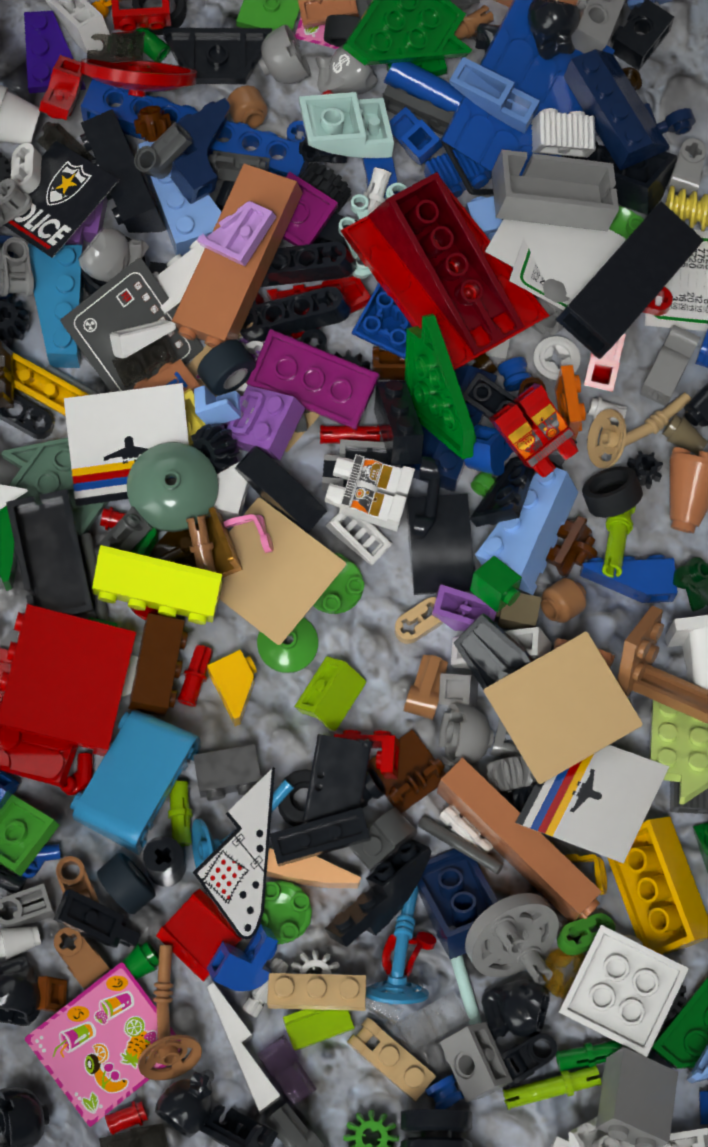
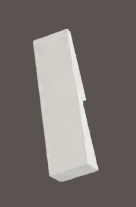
[207,982,281,1114]

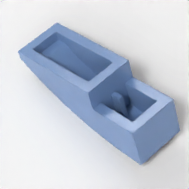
[449,57,540,134]

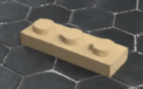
[267,973,367,1011]

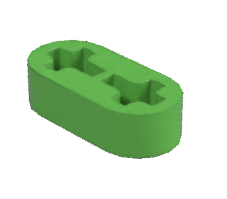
[557,913,616,956]

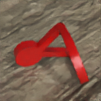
[382,931,436,978]

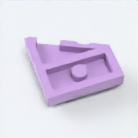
[197,201,276,266]

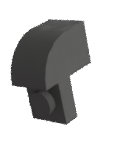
[349,807,417,871]

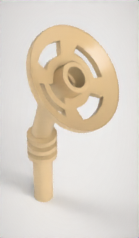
[587,392,691,469]

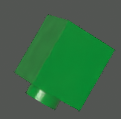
[470,556,522,613]

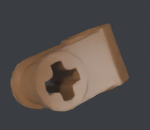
[56,856,99,903]
[54,927,110,990]

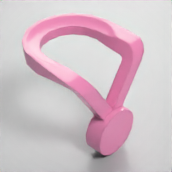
[223,514,273,553]

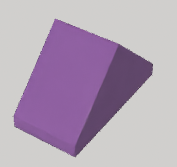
[432,584,496,631]

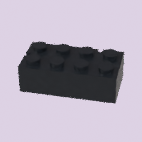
[6,489,95,616]

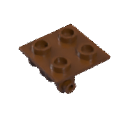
[368,729,446,813]

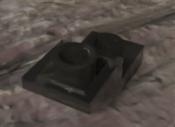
[112,335,177,388]

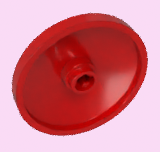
[80,58,197,97]

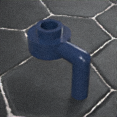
[644,103,696,135]

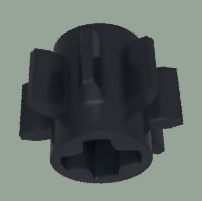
[626,450,663,489]

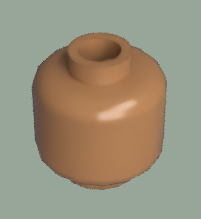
[227,85,268,129]
[541,578,586,623]

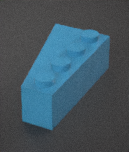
[28,244,84,368]

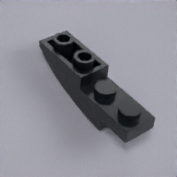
[463,372,577,468]
[325,839,432,947]

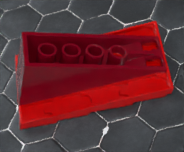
[341,172,550,370]

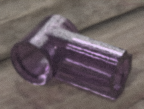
[257,1035,317,1105]

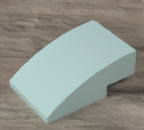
[299,92,394,158]

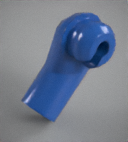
[22,844,61,878]

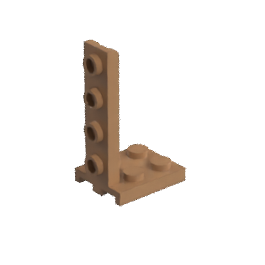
[617,606,708,724]

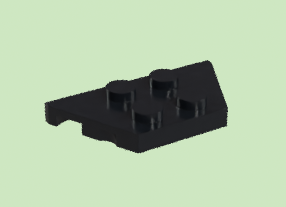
[163,28,272,84]

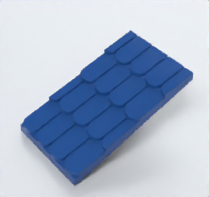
[441,0,615,176]

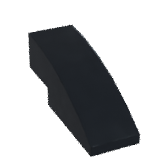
[235,446,327,533]

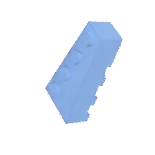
[138,141,221,256]
[475,467,578,595]

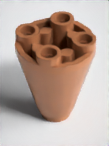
[669,447,708,534]

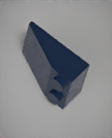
[417,849,498,960]

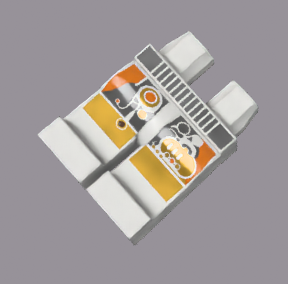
[325,454,415,532]

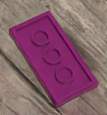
[247,329,380,430]

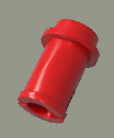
[100,507,126,531]
[105,1100,149,1135]

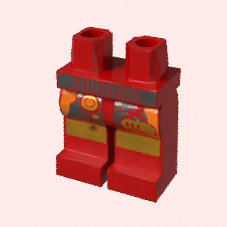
[489,383,579,478]

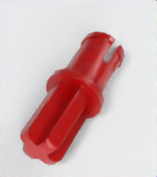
[177,645,213,707]

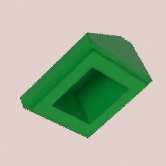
[132,527,159,556]

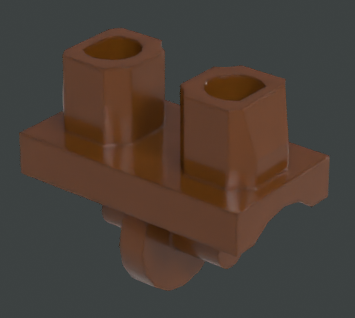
[546,516,598,577]

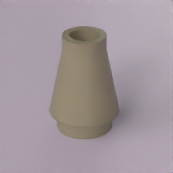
[662,415,708,456]

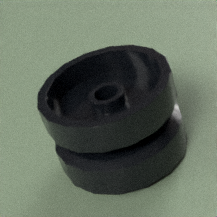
[400,1109,472,1147]

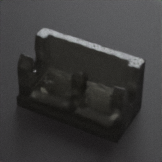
[87,31,145,63]

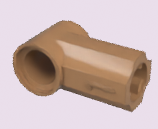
[403,655,448,720]

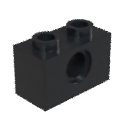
[611,0,675,71]

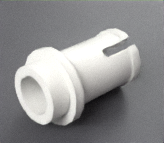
[587,397,627,424]

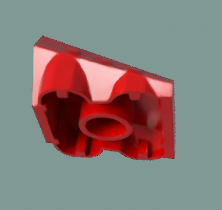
[156,889,243,982]

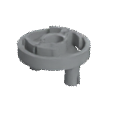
[465,893,559,985]

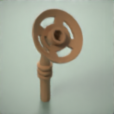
[138,945,202,1080]

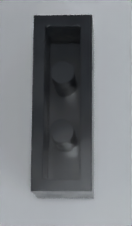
[374,380,424,466]

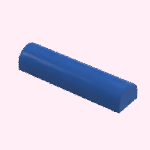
[384,62,464,112]

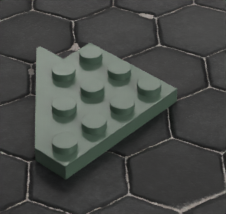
[1,438,109,535]

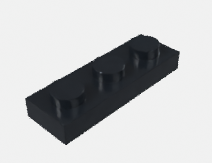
[270,807,371,866]

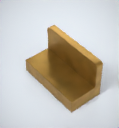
[196,507,243,578]

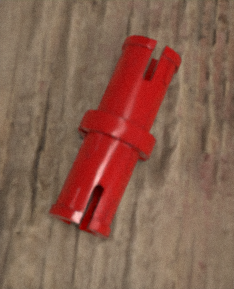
[320,425,380,444]

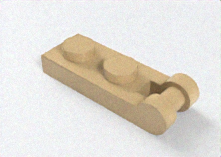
[347,1017,436,1102]

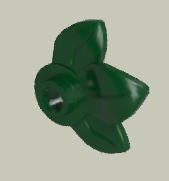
[673,557,708,612]

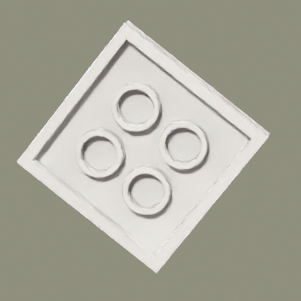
[559,925,689,1057]

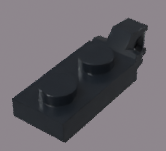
[53,889,141,948]

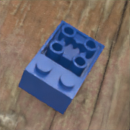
[352,283,412,359]

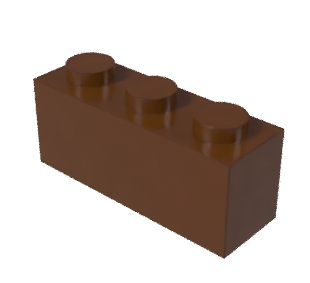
[128,613,188,716]

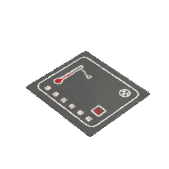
[60,258,203,392]

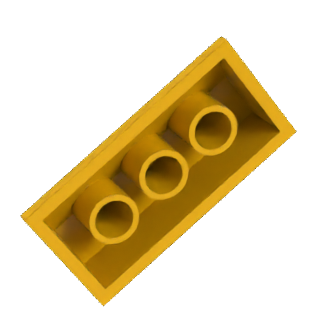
[607,816,708,955]

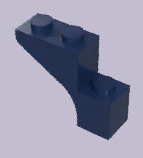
[170,98,230,205]

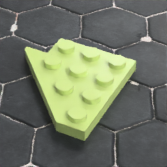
[649,700,708,805]

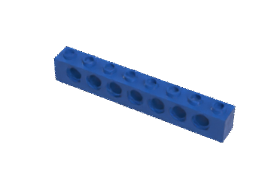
[80,79,309,177]

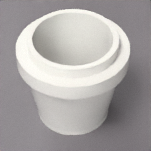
[0,85,41,144]

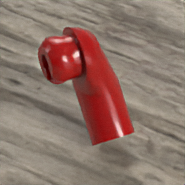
[60,753,93,796]

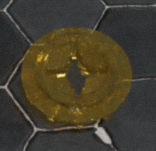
[542,949,586,999]

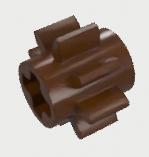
[134,106,171,142]

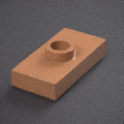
[298,0,359,29]

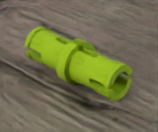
[168,781,193,847]

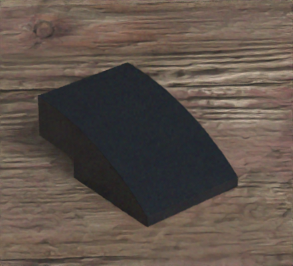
[406,493,474,595]

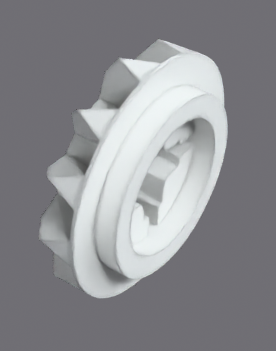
[533,336,580,382]

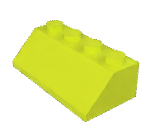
[92,545,222,625]

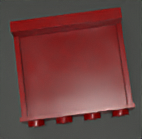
[0,604,136,756]

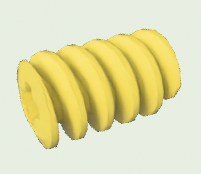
[665,186,708,232]

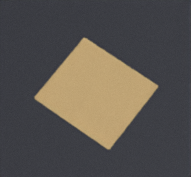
[204,497,346,645]
[484,632,643,784]

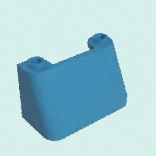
[70,709,201,855]

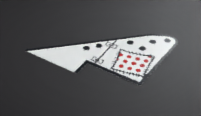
[193,767,275,939]

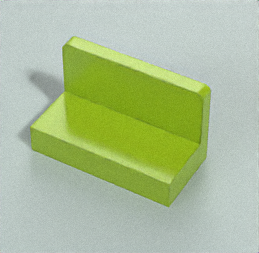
[294,656,366,731]
[283,1009,355,1052]

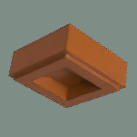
[37,976,67,1013]

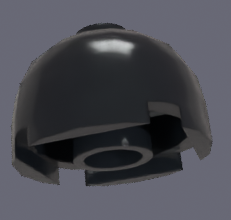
[0,1087,49,1147]

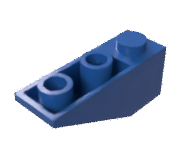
[580,555,678,603]

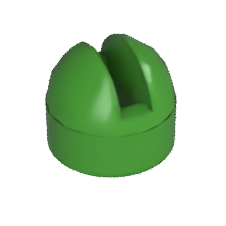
[471,472,496,497]

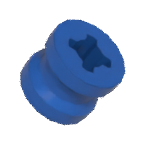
[498,357,532,392]
[425,1074,464,1109]

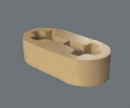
[395,597,443,644]

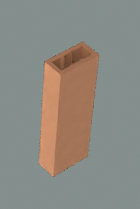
[172,164,303,348]
[437,757,602,922]

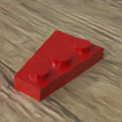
[267,276,371,339]

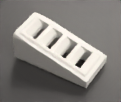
[109,320,176,359]
[325,512,392,566]

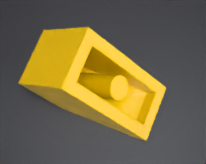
[207,649,257,727]

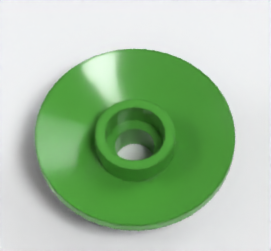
[257,618,318,673]

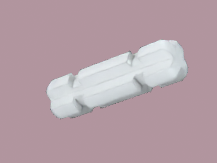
[439,805,493,854]
[243,958,289,1018]

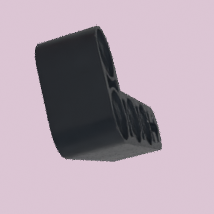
[261,241,357,287]
[240,286,351,342]

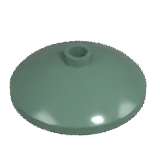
[127,442,218,532]

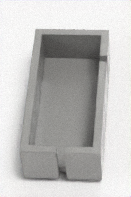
[492,149,619,231]

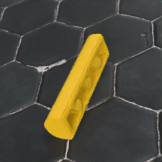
[13,352,89,417]

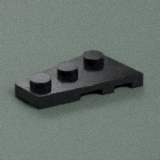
[469,456,535,527]

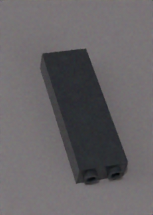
[555,201,704,360]

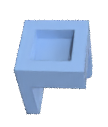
[194,385,241,425]

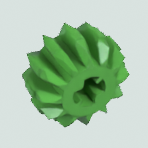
[343,1110,399,1147]

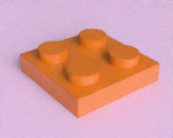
[554,365,586,441]

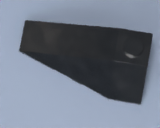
[562,140,677,215]

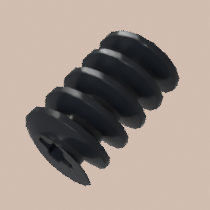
[143,836,186,887]

